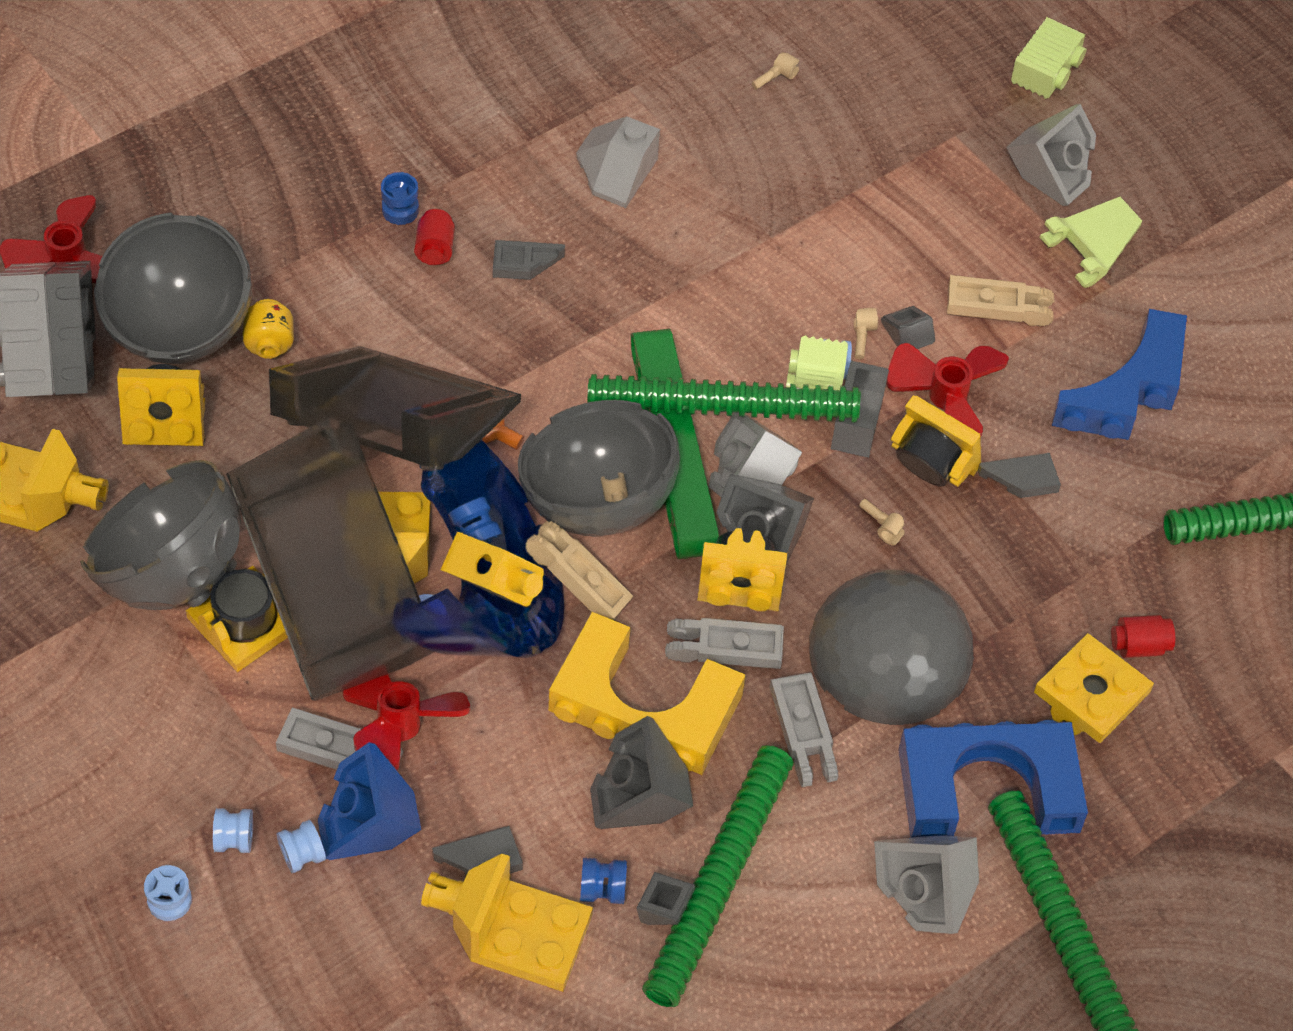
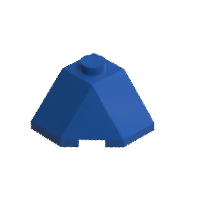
[318,742,422,860]

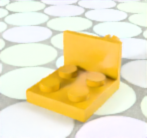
[0,429,109,532]
[343,491,431,615]
[421,854,593,992]

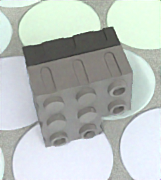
[0,261,96,397]

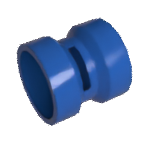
[381,172,419,225]
[448,496,503,543]
[580,857,627,904]

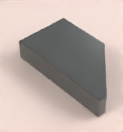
[493,240,565,280]
[978,453,1061,498]
[432,826,523,875]

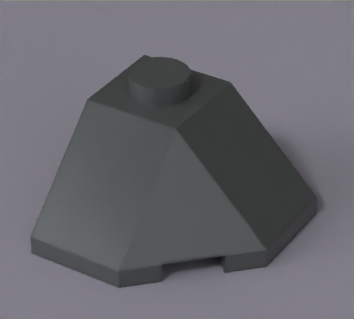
[716,474,814,564]
[590,716,693,829]

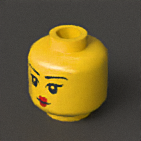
[242,299,294,359]

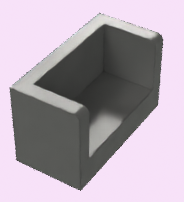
[831,360,889,458]

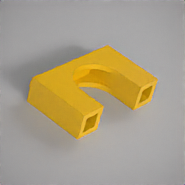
[548,612,745,775]

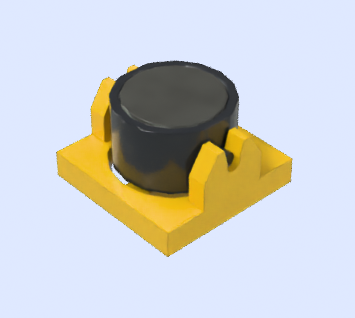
[891,395,981,487]
[186,565,304,672]

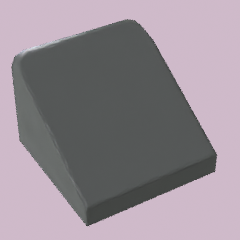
[881,306,935,349]
[637,872,695,925]

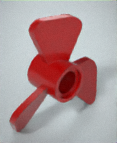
[0,195,103,284]
[886,343,1009,437]
[342,656,470,770]

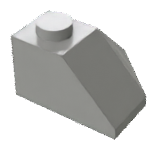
[1006,104,1096,206]
[576,116,660,208]
[709,413,802,498]
[874,836,979,934]

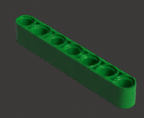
[630,328,719,559]

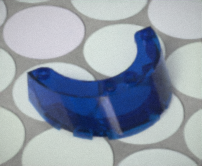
[392,433,564,658]

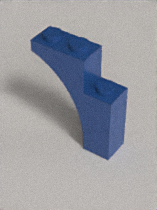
[1052,309,1187,440]

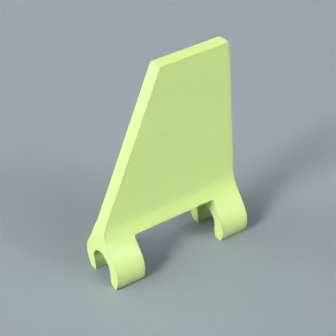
[1040,197,1142,288]

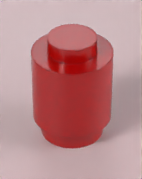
[414,209,455,265]
[1111,615,1175,658]

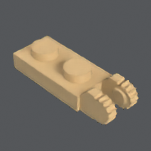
[947,275,1054,327]
[525,521,633,620]

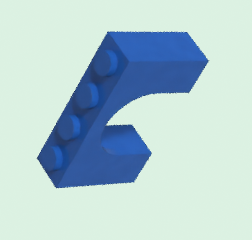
[898,720,1088,838]

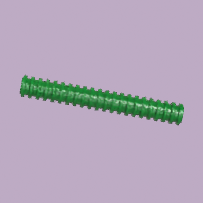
[587,374,861,423]
[1163,492,1293,545]
[642,745,794,1007]
[988,791,1139,1031]

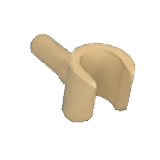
[752,53,799,90]
[853,308,878,360]
[601,473,628,502]
[860,499,904,545]

